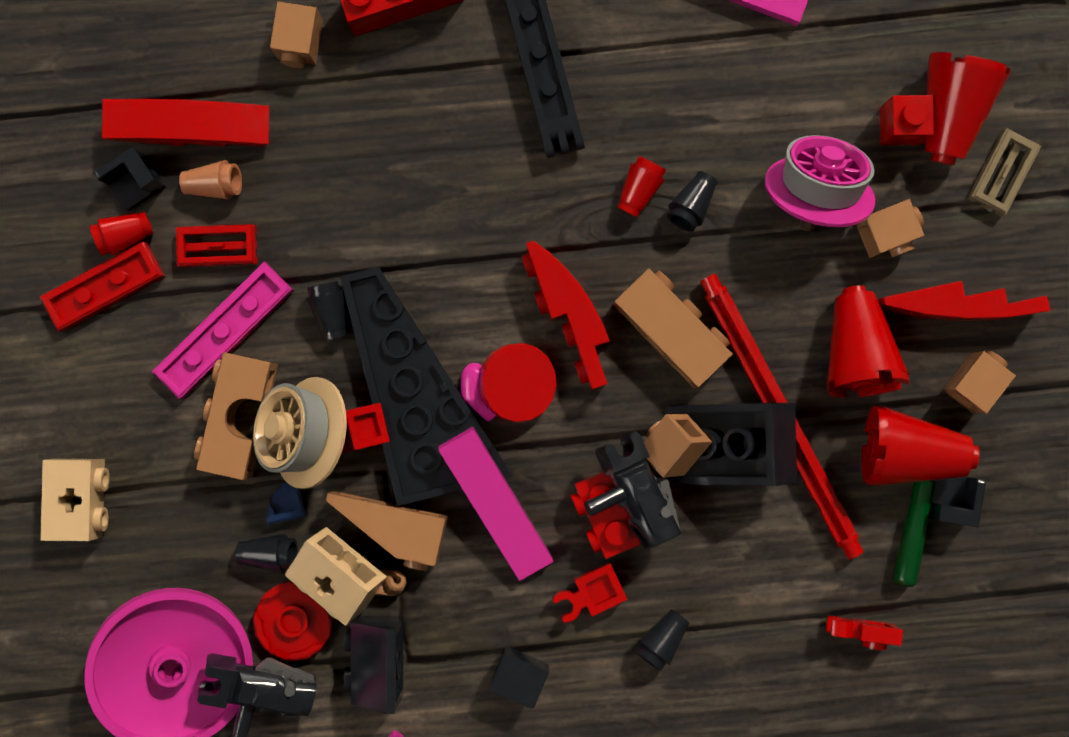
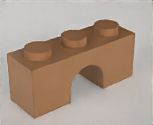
[194,352,278,480]

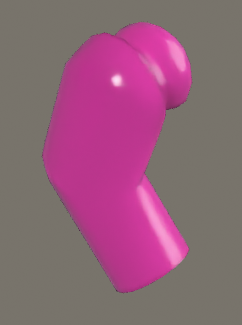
[461,363,496,421]

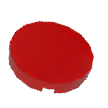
[479,343,557,422]
[253,581,334,661]

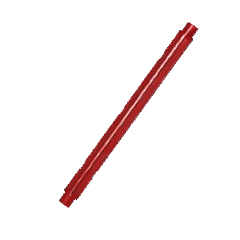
[700,273,864,560]

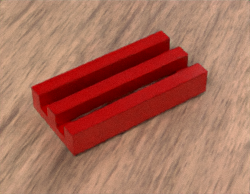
[176,224,258,268]

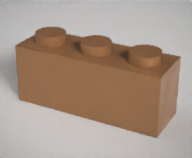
[612,269,732,388]

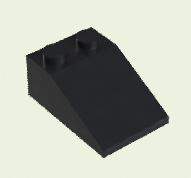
[667,403,797,486]

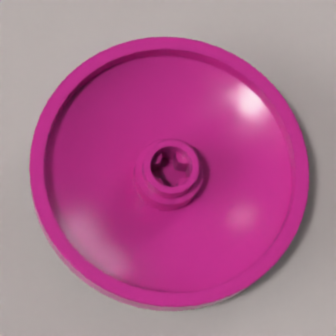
[84,588,253,737]

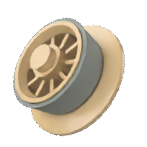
[253,377,347,489]

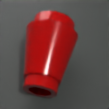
[617,156,666,218]
[90,212,154,256]

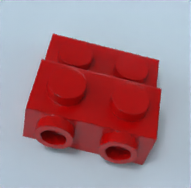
[570,459,656,559]

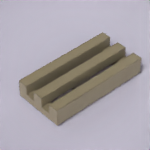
[967,128,1041,217]

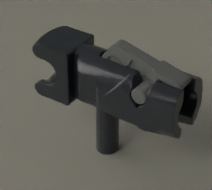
[584,431,681,549]
[197,653,317,737]

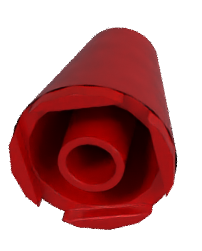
[925,52,1011,166]
[827,286,910,398]
[861,406,980,486]

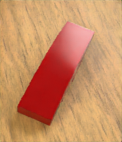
[102,99,269,147]
[878,281,1051,321]

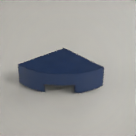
[266,482,308,525]

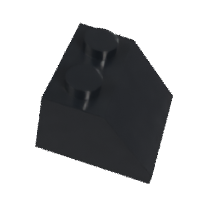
[344,616,404,714]

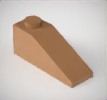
[326,491,448,571]

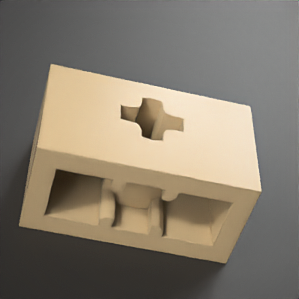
[41,459,109,541]
[285,527,387,626]

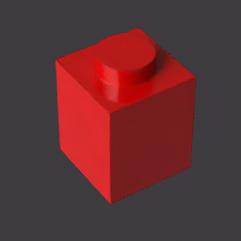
[880,95,934,145]

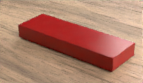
[40,241,166,332]

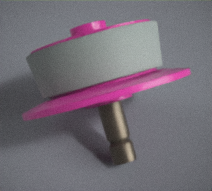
[765,135,875,231]

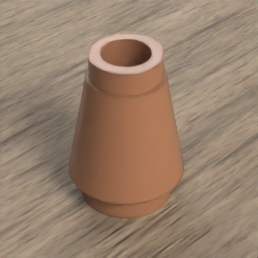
[179,160,242,200]

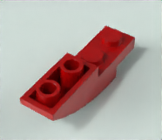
[521,241,610,390]

